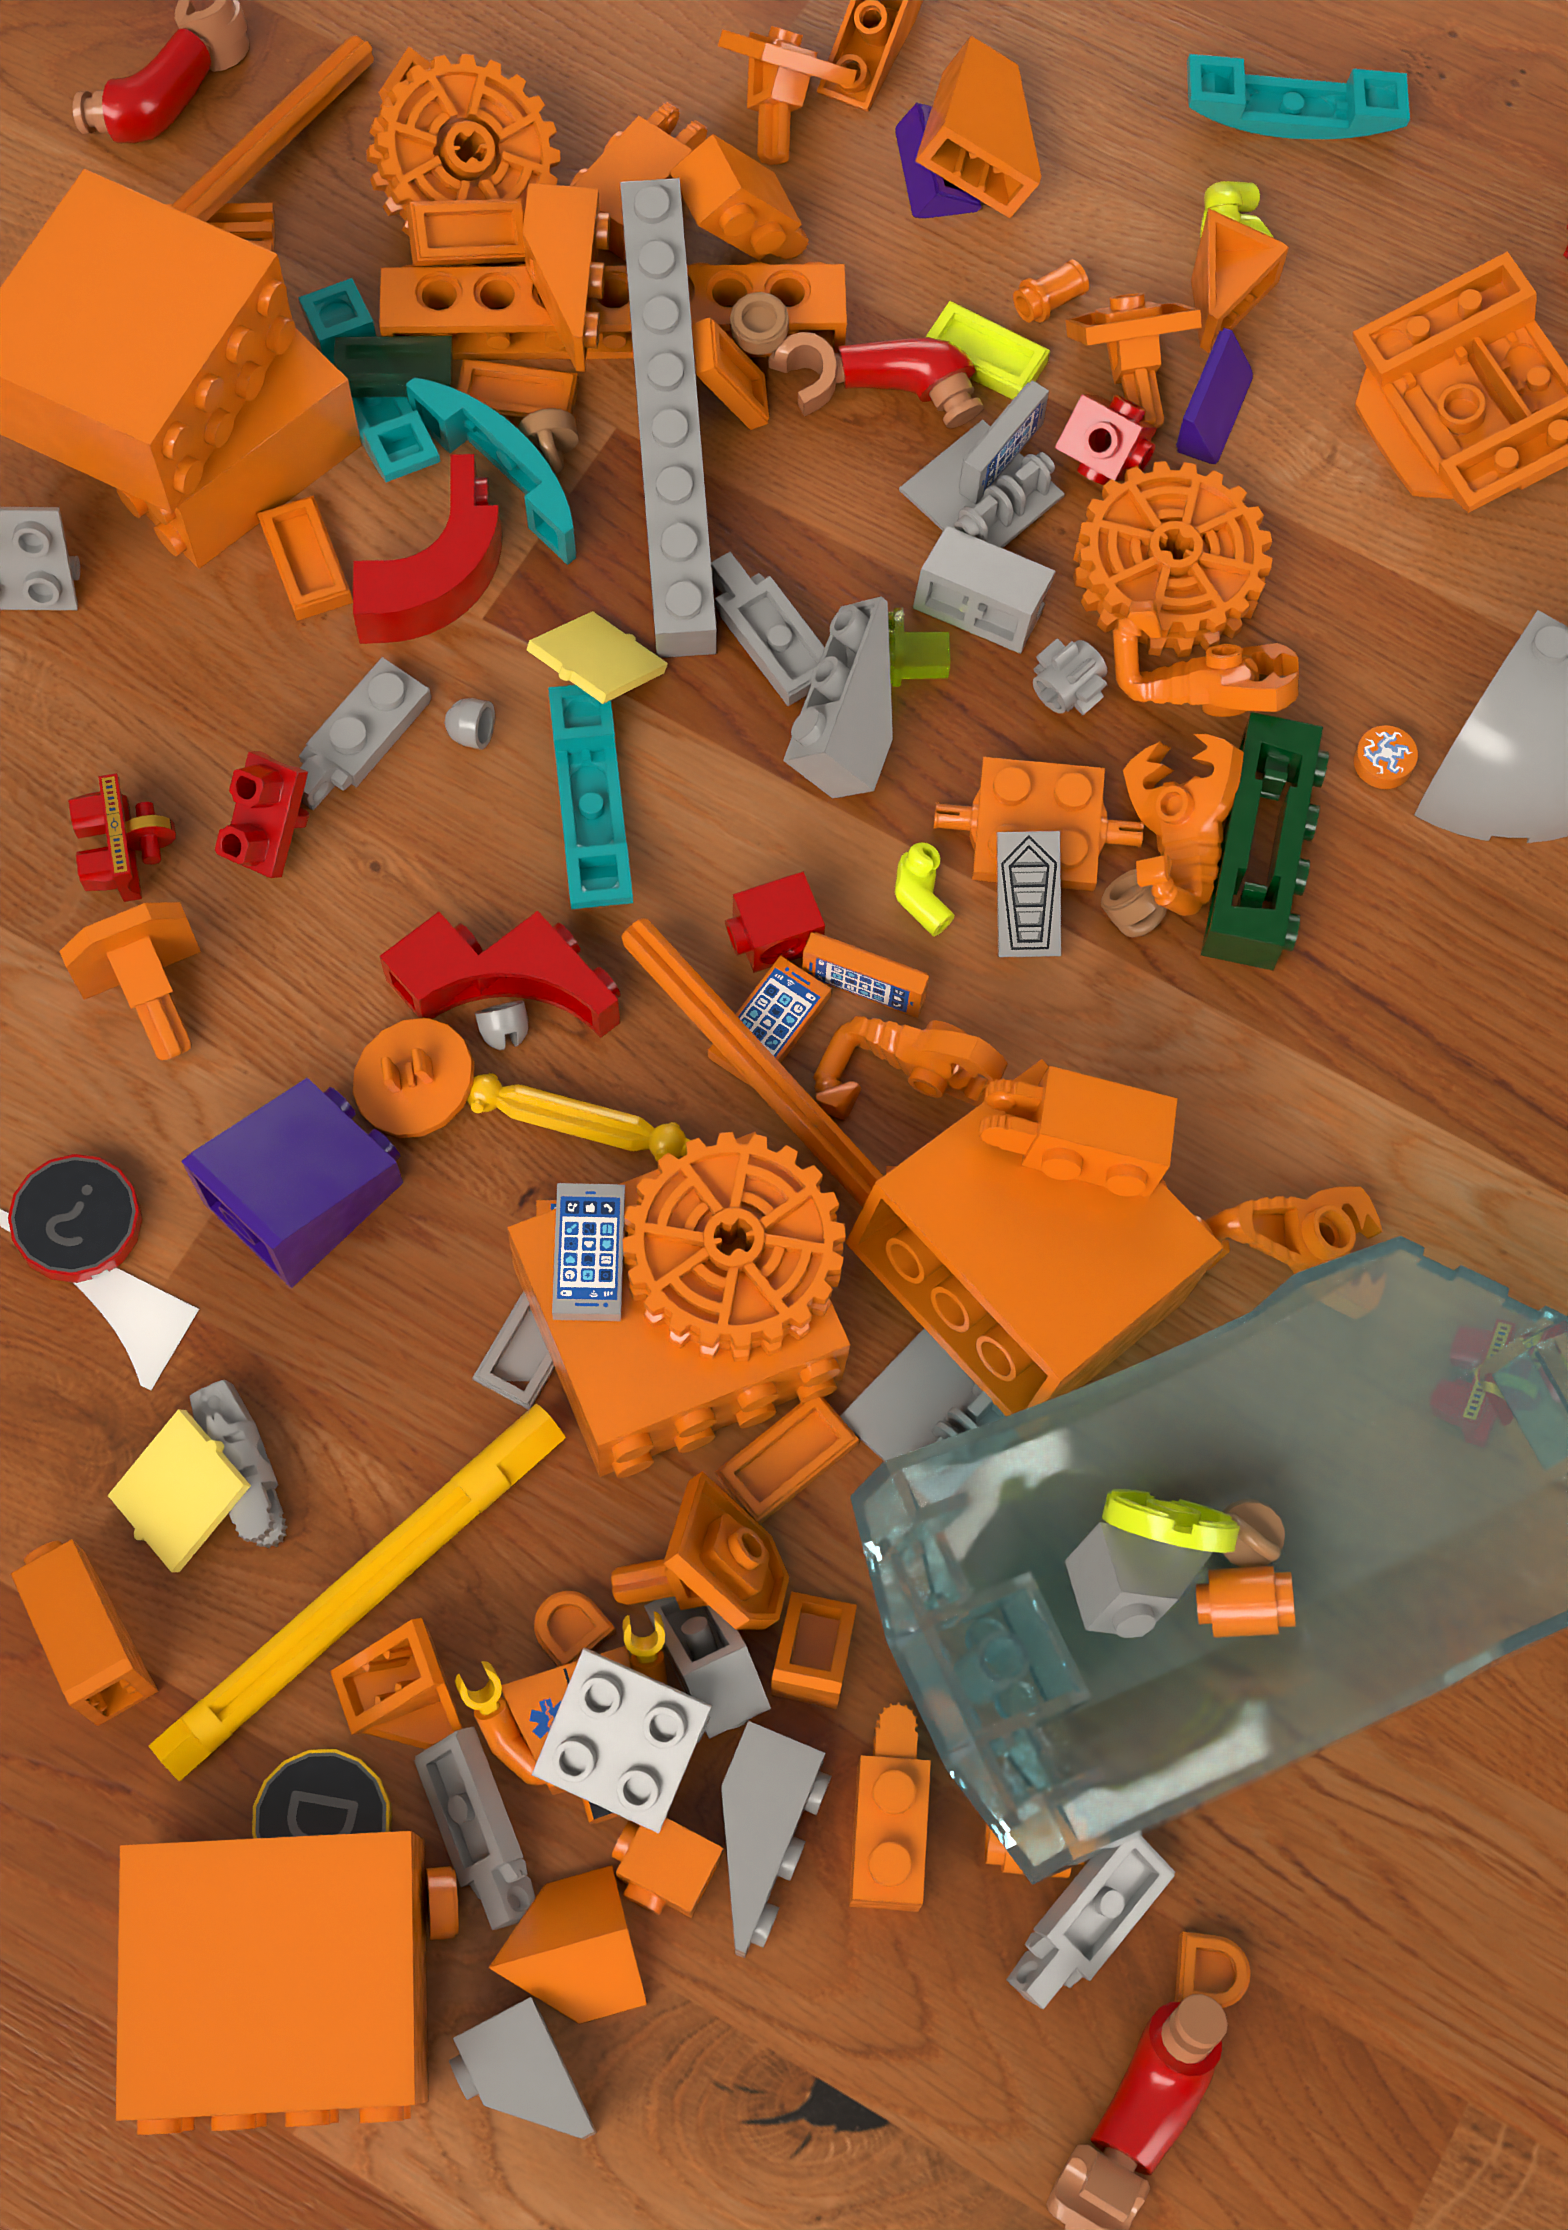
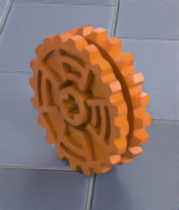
[366,54,560,236]
[1073,461,1273,658]
[622,1132,846,1362]

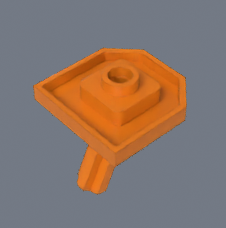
[718,26,857,165]
[1065,293,1202,428]
[59,902,201,1060]
[611,1471,790,1630]

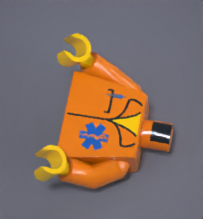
[455,1611,668,1824]

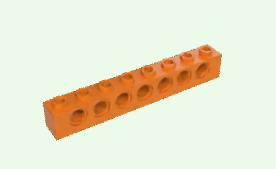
[379,262,847,361]

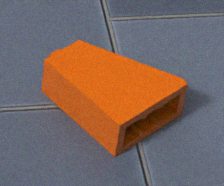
[915,36,1042,218]
[10,1539,159,1726]

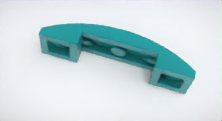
[1187,54,1410,139]
[298,278,441,482]
[406,377,576,565]
[548,685,633,909]

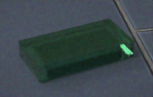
[334,336,453,398]

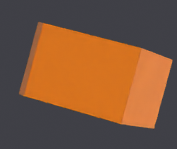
[770,1591,857,1709]

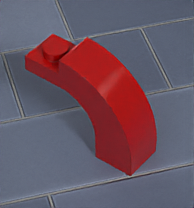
[353,454,503,644]

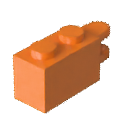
[570,102,708,260]
[669,134,809,261]
[979,1066,1178,1198]
[849,1702,931,1912]

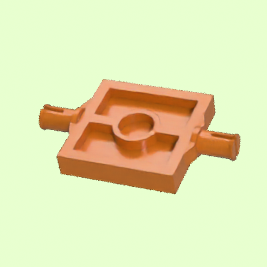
[933,757,1144,891]

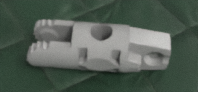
[190,1380,287,1549]

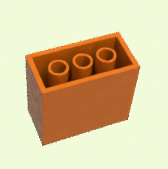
[0,169,295,513]
[116,328,362,569]
[845,1059,1224,1435]
[508,1131,850,1478]
[116,1831,428,2135]

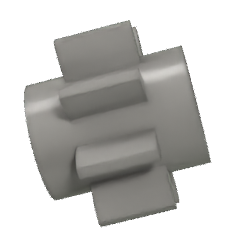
[1033,638,1107,715]

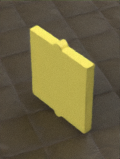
[527,611,668,704]
[108,1409,251,1572]

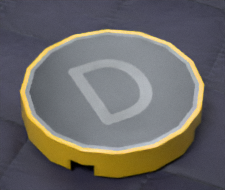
[252,1749,392,1839]

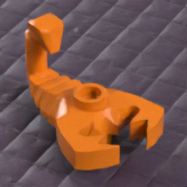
[1113,600,1299,717]
[1123,734,1244,916]
[813,1016,1008,1120]
[1205,1186,1386,1314]

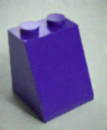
[181,1078,403,1288]

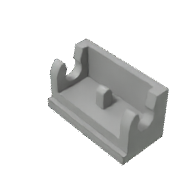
[913,526,1056,654]

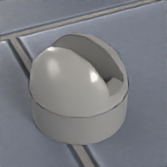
[444,698,495,750]
[475,1001,528,1050]

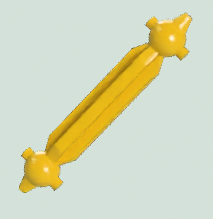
[467,1073,691,1162]

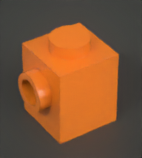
[611,1818,724,1918]

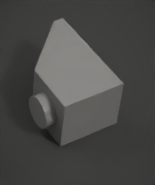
[1065,1522,1213,1638]
[644,1596,771,1739]
[449,1997,597,2140]

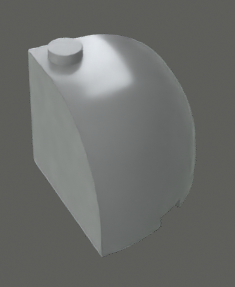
[1414,610,1568,843]

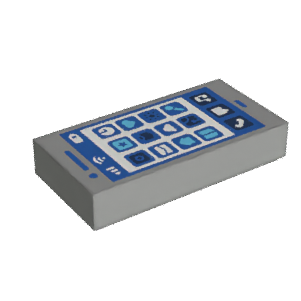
[959,380,1049,504]
[552,1183,625,1321]

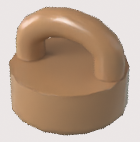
[730,292,789,355]
[518,408,579,473]
[1101,869,1167,938]
[1222,1499,1285,1567]

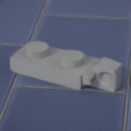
[711,552,825,706]
[299,657,431,811]
[414,1727,535,1930]
[1006,1822,1175,2009]

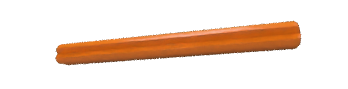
[170,35,374,222]
[621,918,883,1207]

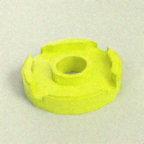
[1101,1489,1240,1553]

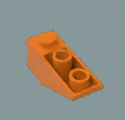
[816,0,923,112]
[523,183,610,372]

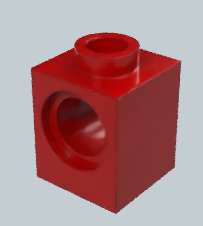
[725,871,825,973]

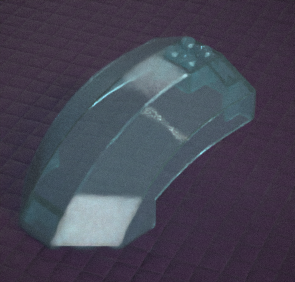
[850,1236,1568,1885]

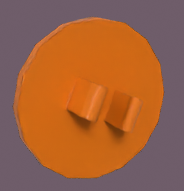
[353,1018,475,1138]

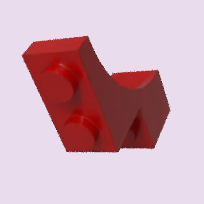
[379,910,621,1038]

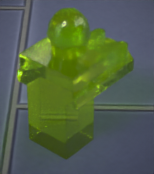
[888,608,950,687]

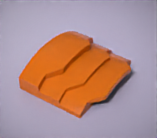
[1353,251,1568,513]

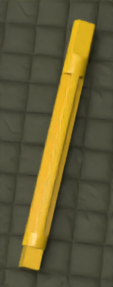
[148,1403,566,1782]

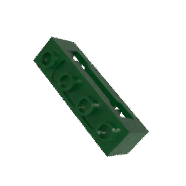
[1201,712,1329,971]

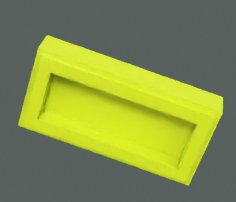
[926,301,1050,400]

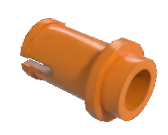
[1013,259,1089,323]

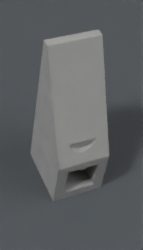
[783,596,893,798]
[721,1721,832,1958]

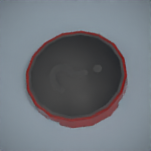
[8,1154,143,1283]

